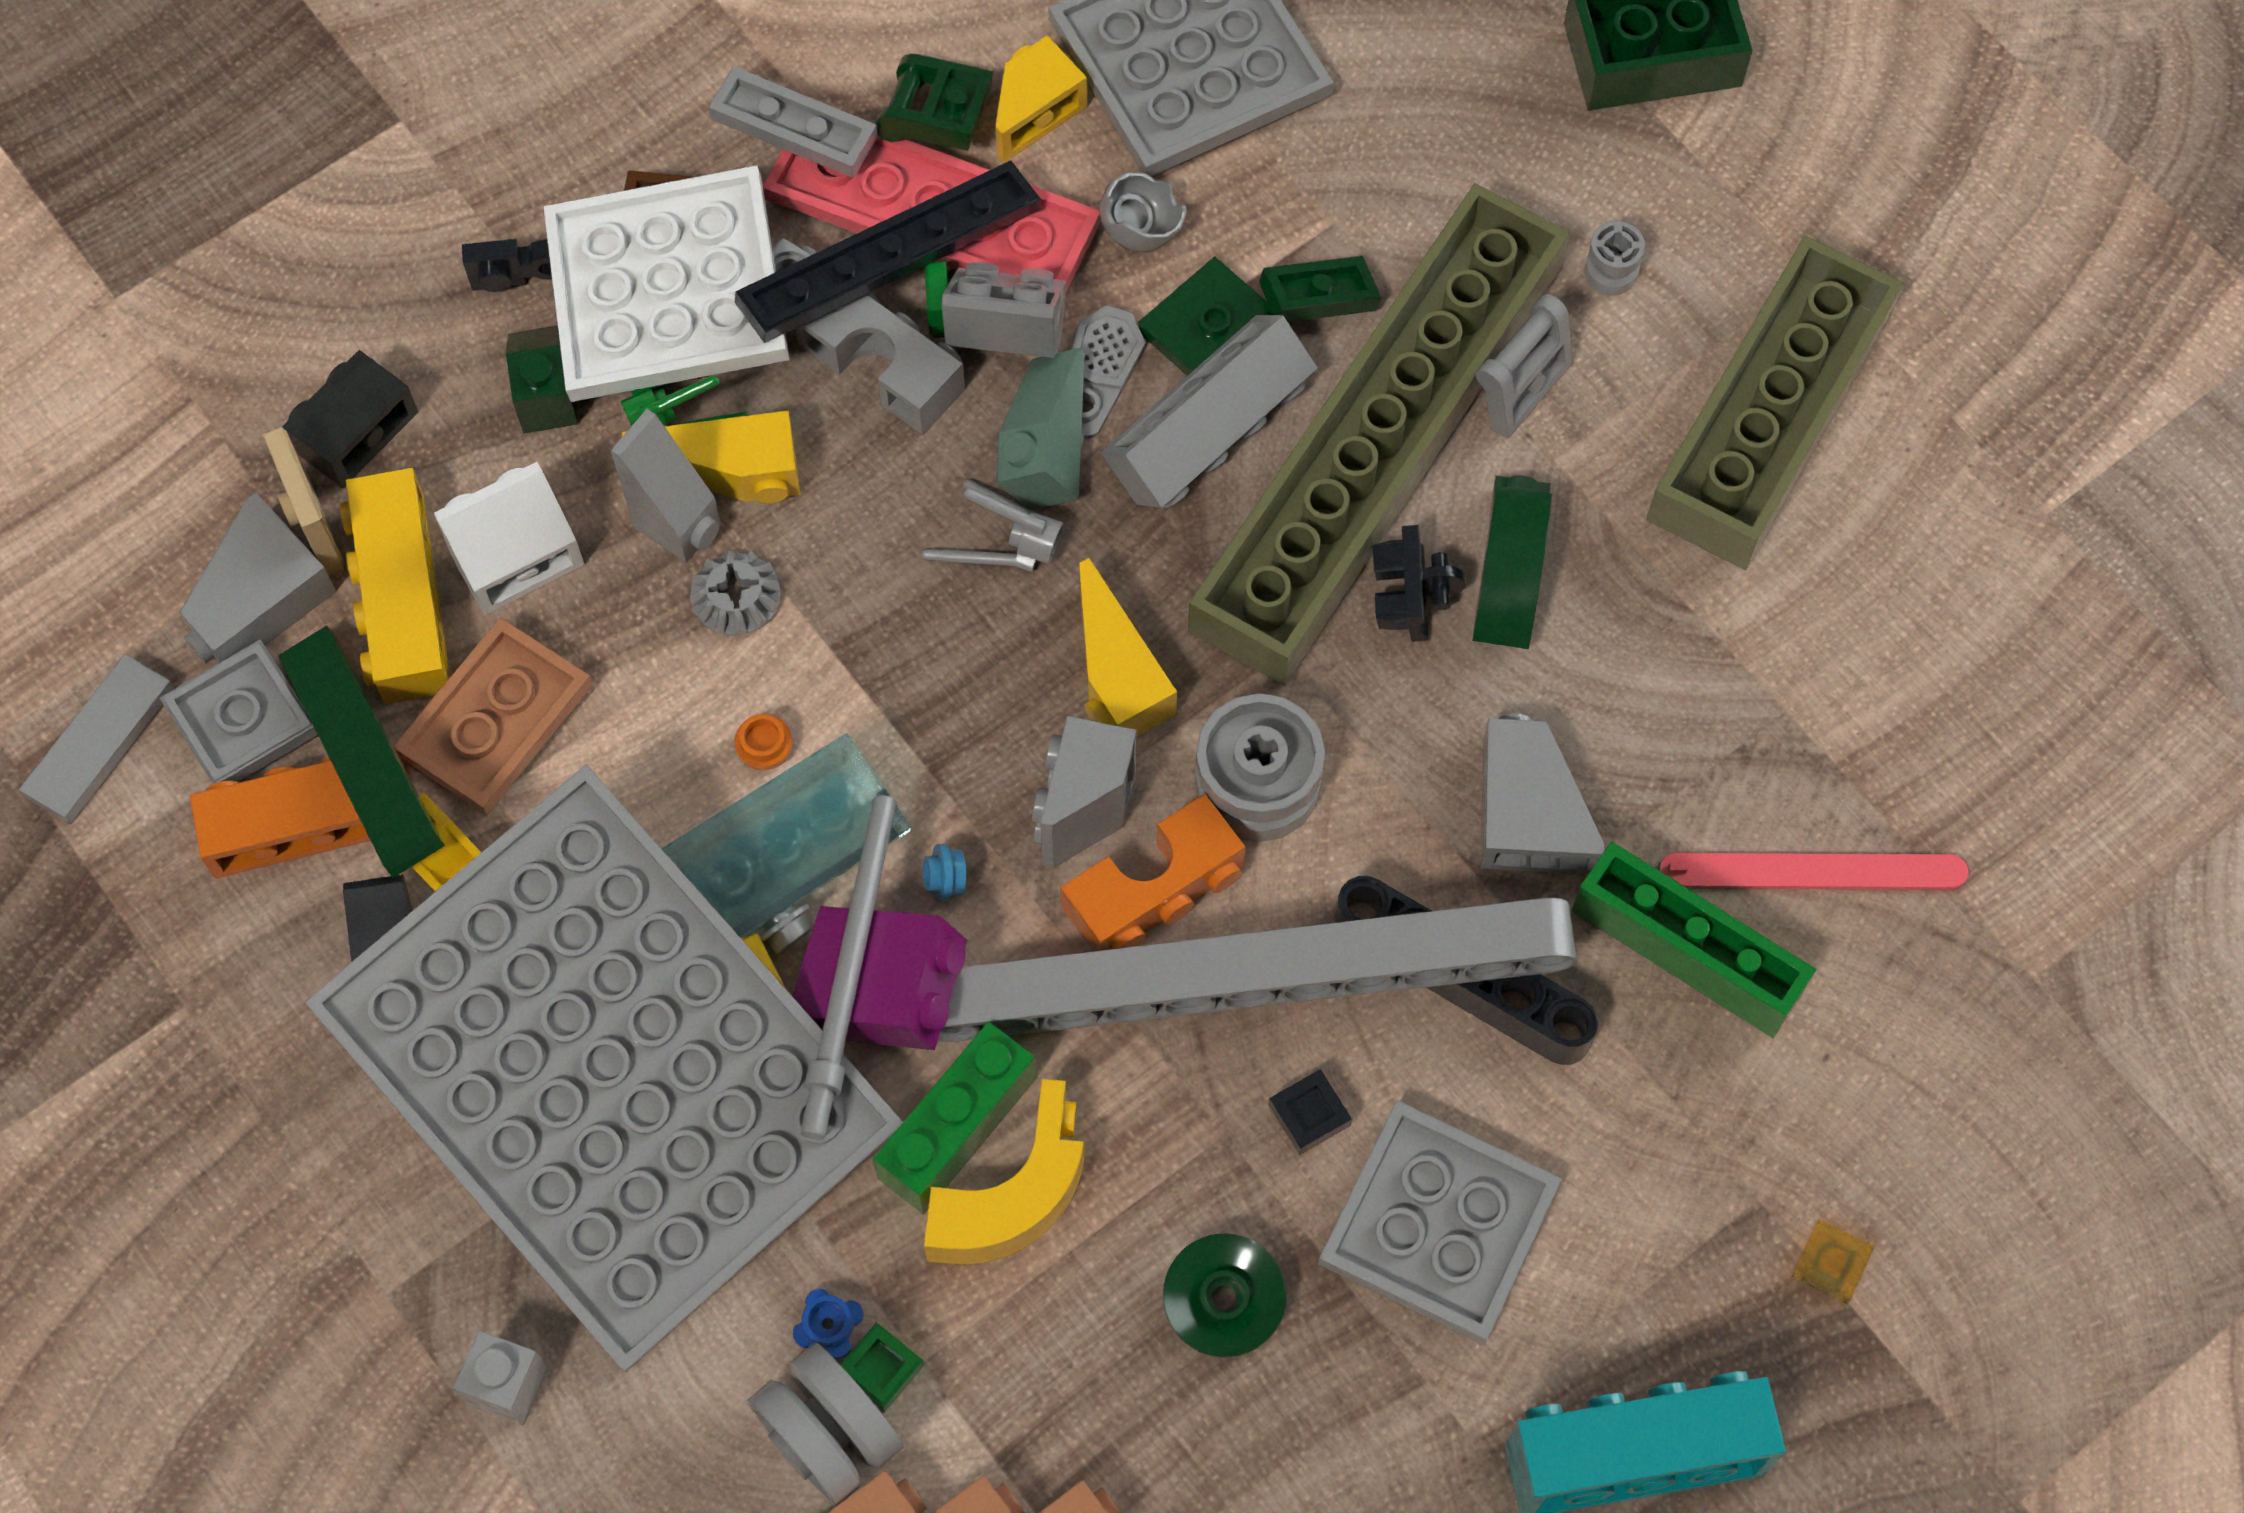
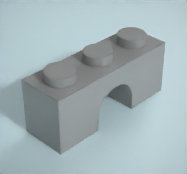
[795,291,965,435]

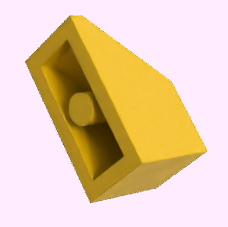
[996,35,1087,163]

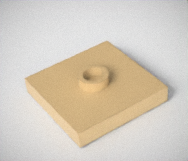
[263,427,346,576]

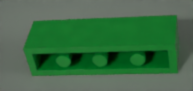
[1572,841,1817,1039]

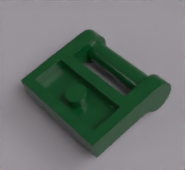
[876,53,993,151]

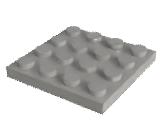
[1048,0,1334,177]

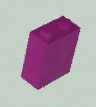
[792,906,968,1050]

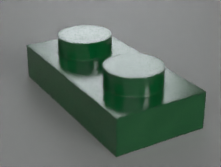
[1259,256,1381,322]

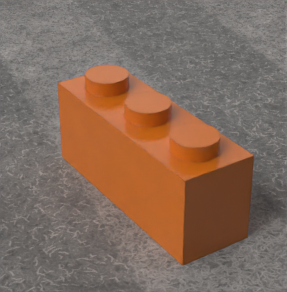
[189,756,371,879]

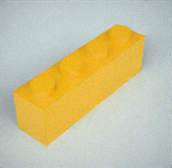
[340,468,450,704]

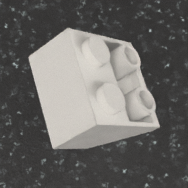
[434,462,585,616]

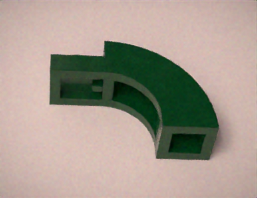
[1472,475,1552,649]

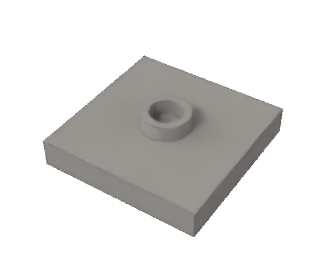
[160,640,318,784]

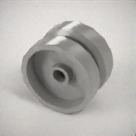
[1195,693,1325,842]
[746,1342,904,1507]

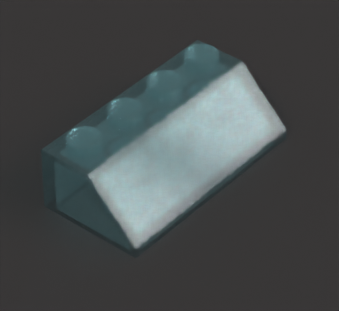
[661,733,912,938]

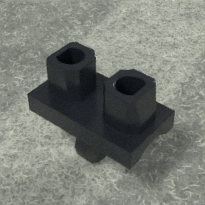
[1373,525,1466,642]

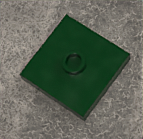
[1138,256,1292,376]

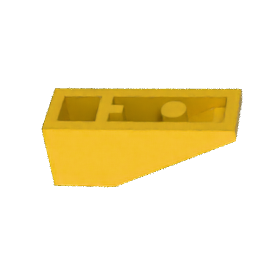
[621,411,801,504]
[1079,558,1177,737]

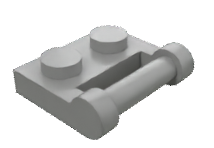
[1475,294,1573,439]

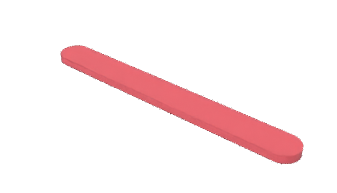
[1659,853,1969,890]

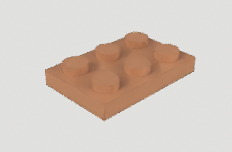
[393,617,593,816]

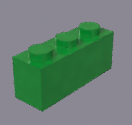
[872,1021,1037,1215]

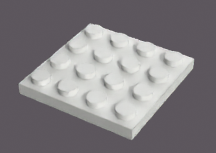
[544,165,789,402]

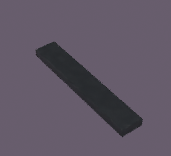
[734,160,1041,343]

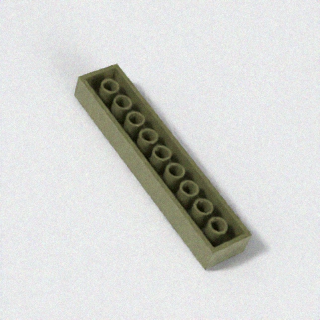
[1188,183,1570,686]

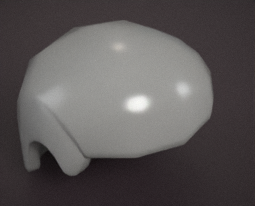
[1099,172,1187,252]

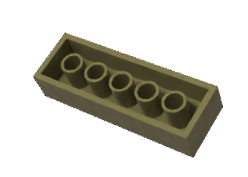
[1646,235,1904,571]

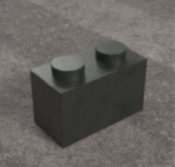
[282,350,418,489]

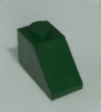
[506,325,578,434]

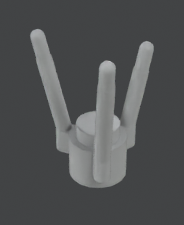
[921,479,1064,572]

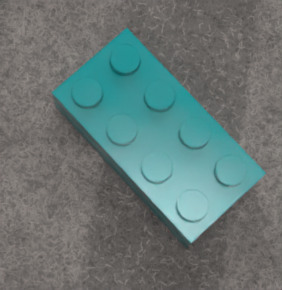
[1505,1371,1786,1513]

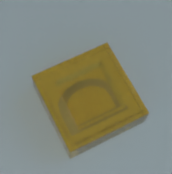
[1791,1219,1875,1304]

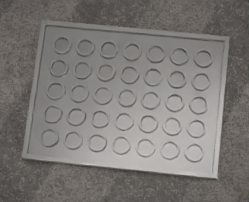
[305,764,903,1372]

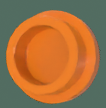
[734,714,793,770]

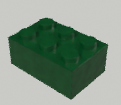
[1564,0,1753,111]

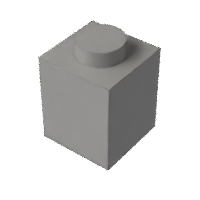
[453,1330,548,1425]

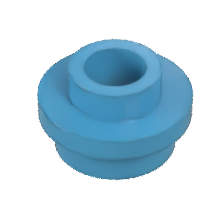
[922,844,966,902]

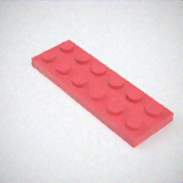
[763,135,1101,294]

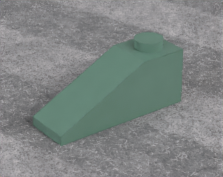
[997,348,1085,510]

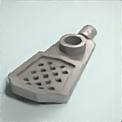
[1072,305,1146,447]

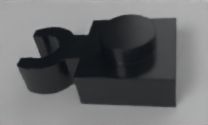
[462,239,552,292]

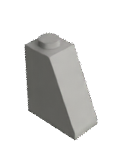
[180,492,336,664]
[1480,714,1604,875]

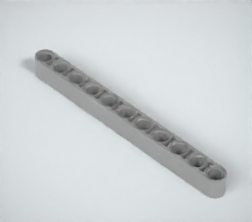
[938,898,1577,1042]

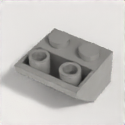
[942,262,1067,358]
[1032,716,1136,868]

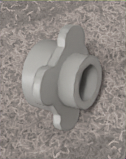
[760,902,814,955]

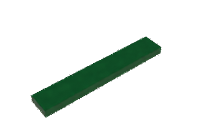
[278,625,445,878]

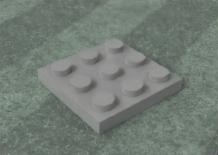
[1318,1100,1562,1346]

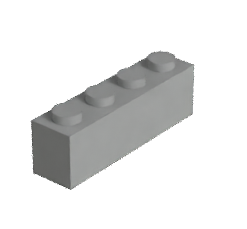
[1101,315,1318,508]

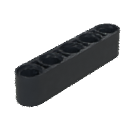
[1335,876,1598,1065]

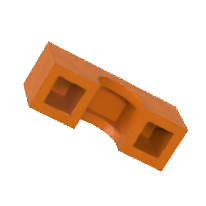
[1060,793,1246,952]

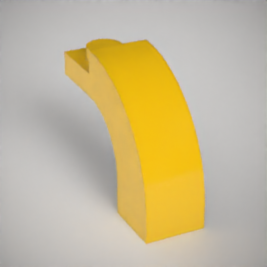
[924,1079,1084,1264]

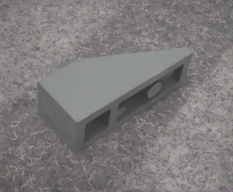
[611,409,721,563]

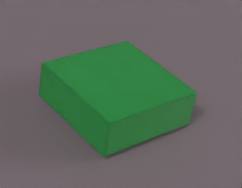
[924,262,948,338]
[840,1322,925,1412]

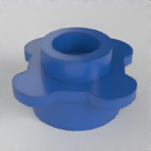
[793,1289,864,1359]

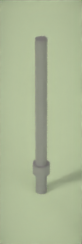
[800,795,897,1140]

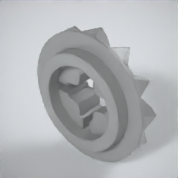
[689,549,781,635]

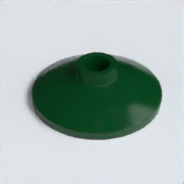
[1163,1233,1286,1358]

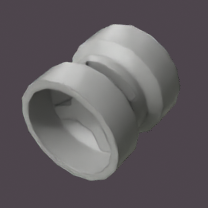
[1584,221,1645,296]

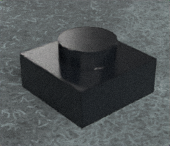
[1268,1069,1352,1155]

